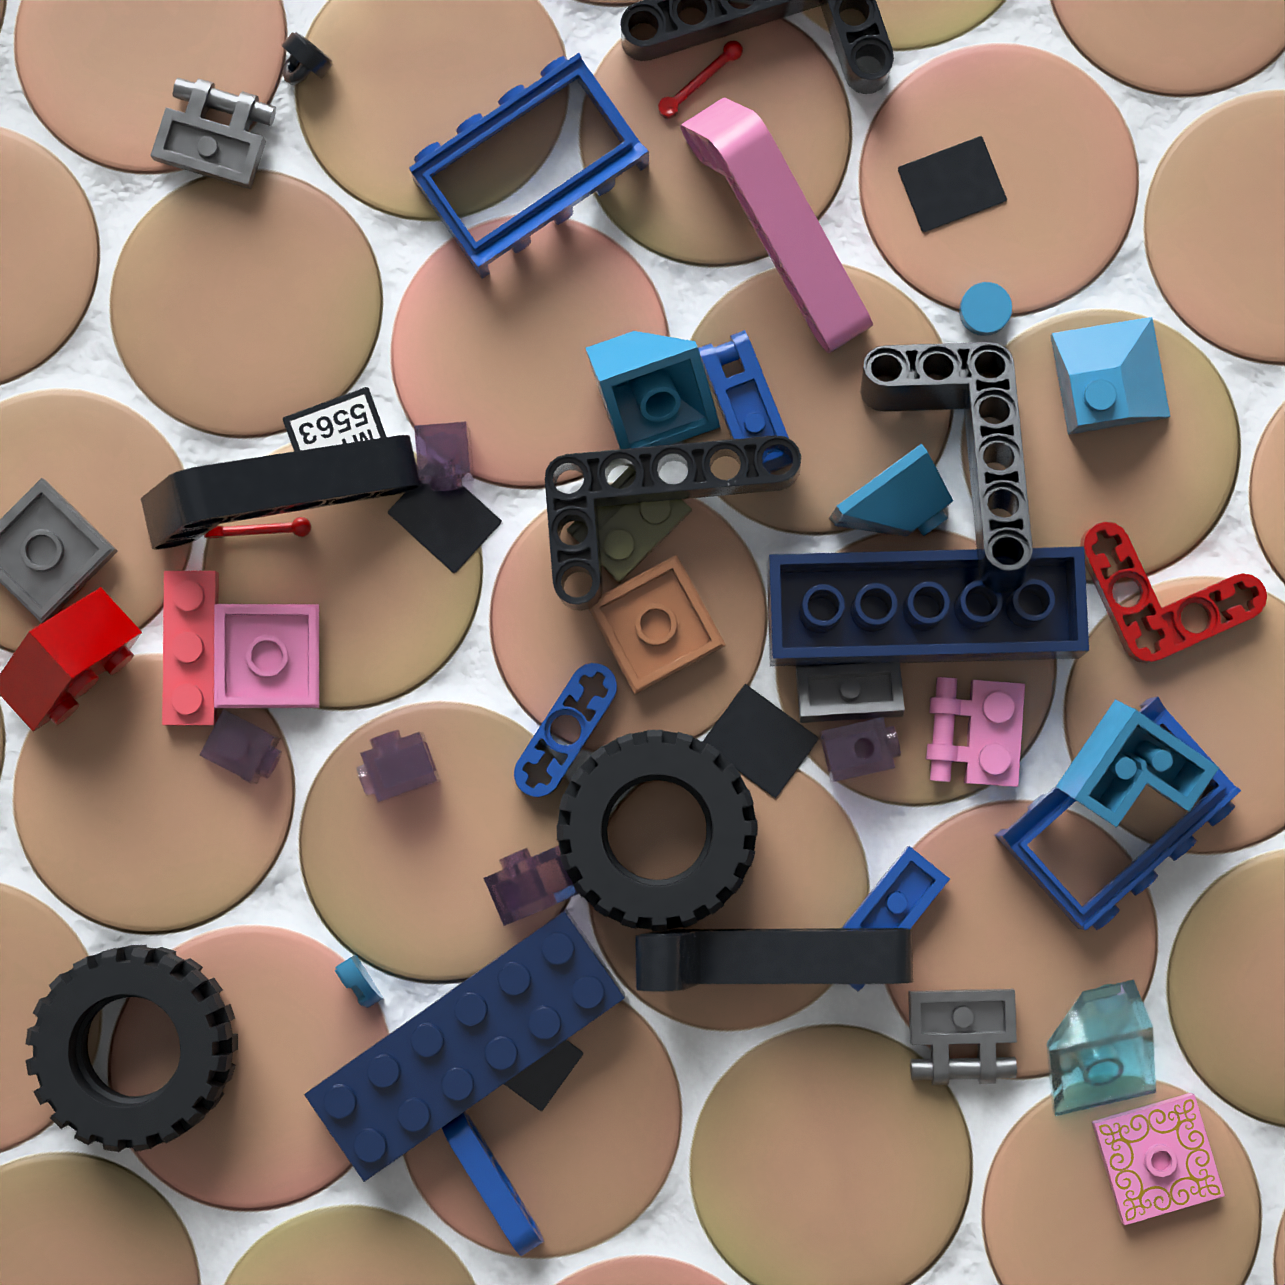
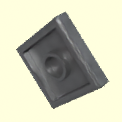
[0,478,118,623]

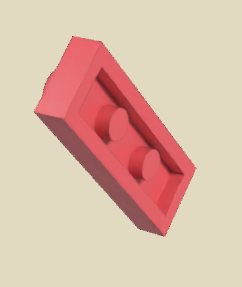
[162,571,219,726]

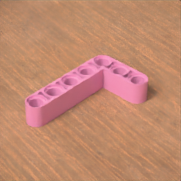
[680,98,873,353]

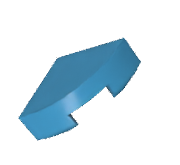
[335,955,383,1008]

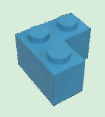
[1056,699,1220,827]

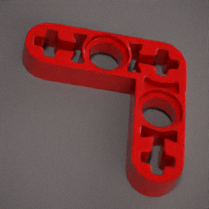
[1080,522,1267,663]

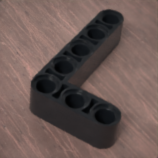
[620,0,894,94]
[860,342,1033,593]
[141,435,422,550]
[545,435,801,611]
[635,928,913,992]

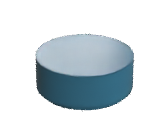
[959,282,1012,336]

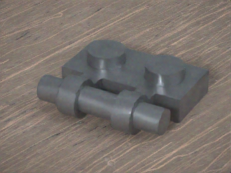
[150,78,276,189]
[908,988,1017,1085]

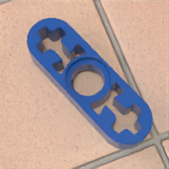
[514,663,617,797]
[442,1112,544,1256]

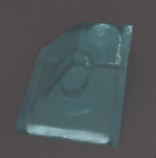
[1046,980,1156,1116]

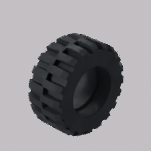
[557,730,758,931]
[25,945,238,1152]

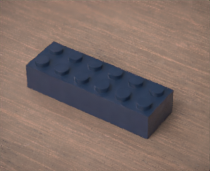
[767,547,1089,666]
[304,909,626,1182]

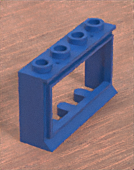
[409,53,649,279]
[994,697,1241,930]

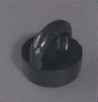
[282,31,333,85]

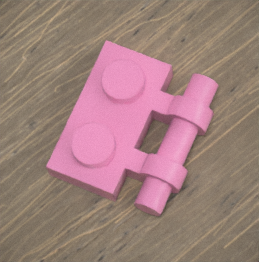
[926,677,1025,787]

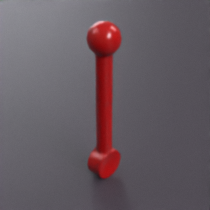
[658,41,743,119]
[204,517,311,539]

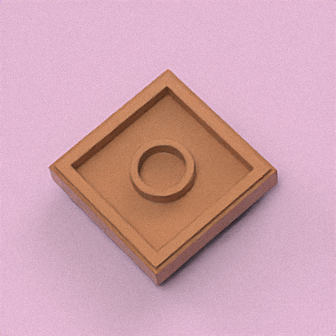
[589,555,726,695]

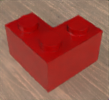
[0,587,142,732]

